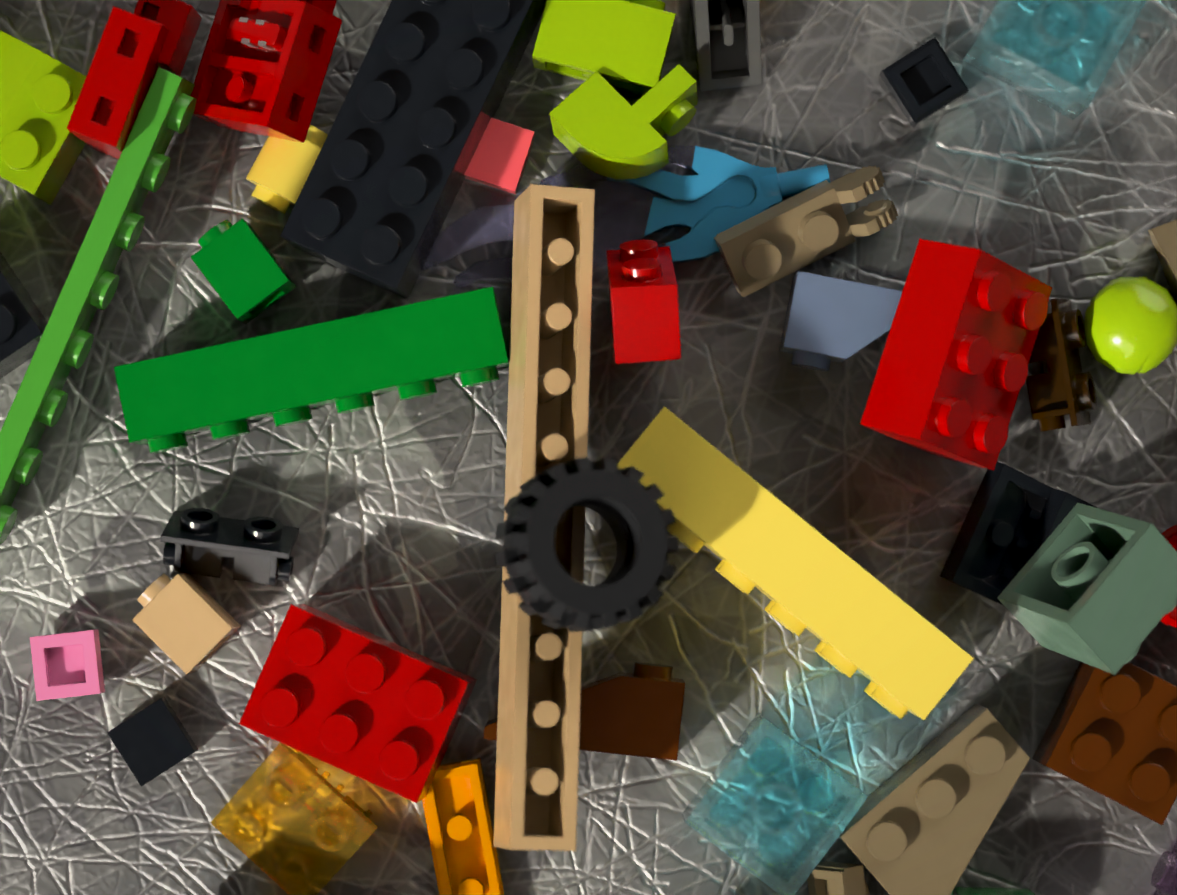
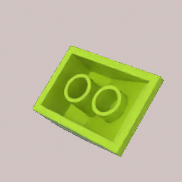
[0,30,86,205]

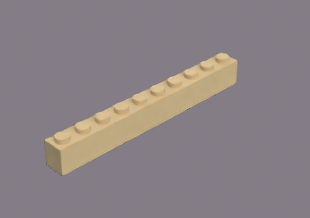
[493,184,595,851]

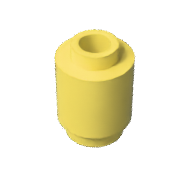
[246,124,328,214]

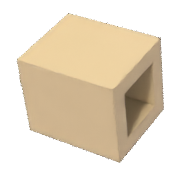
[132,573,241,675]

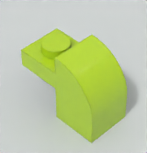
[549,64,698,180]

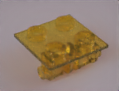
[211,743,378,895]

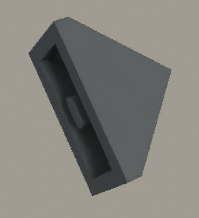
[689,0,762,91]

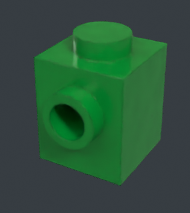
[191,219,297,324]

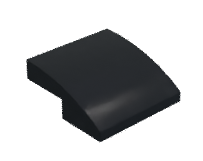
[940,462,1097,606]

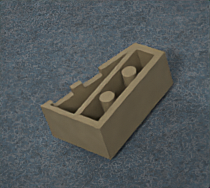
[833,703,1030,895]

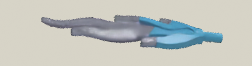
[421,145,830,289]

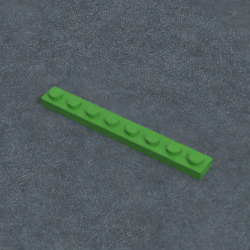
[0,67,196,544]

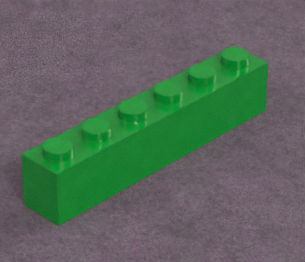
[114,286,509,453]

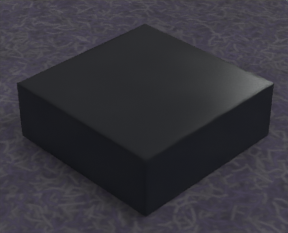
[879,37,969,127]
[107,697,198,786]

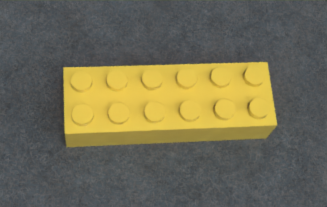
[617,406,974,720]

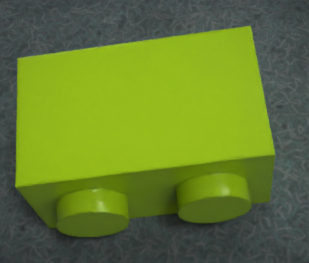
[532,0,676,96]

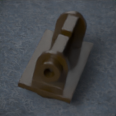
[1026,298,1097,432]

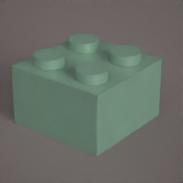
[997,503,1177,675]

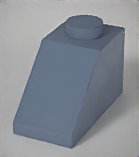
[779,271,902,371]

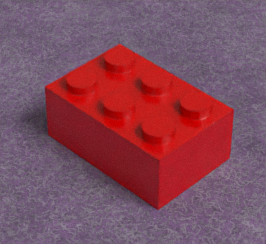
[860,238,1053,471]
[239,604,477,803]

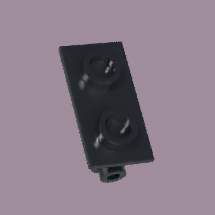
[160,508,299,586]

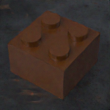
[1032,662,1177,825]

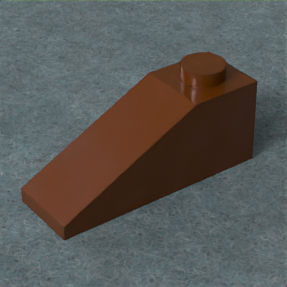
[484,662,685,761]

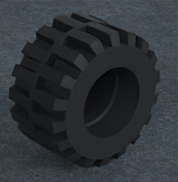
[495,457,679,632]

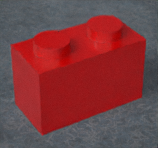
[606,239,681,364]

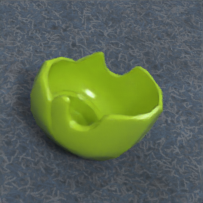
[1084,276,1177,374]

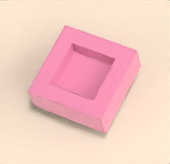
[30,629,105,701]

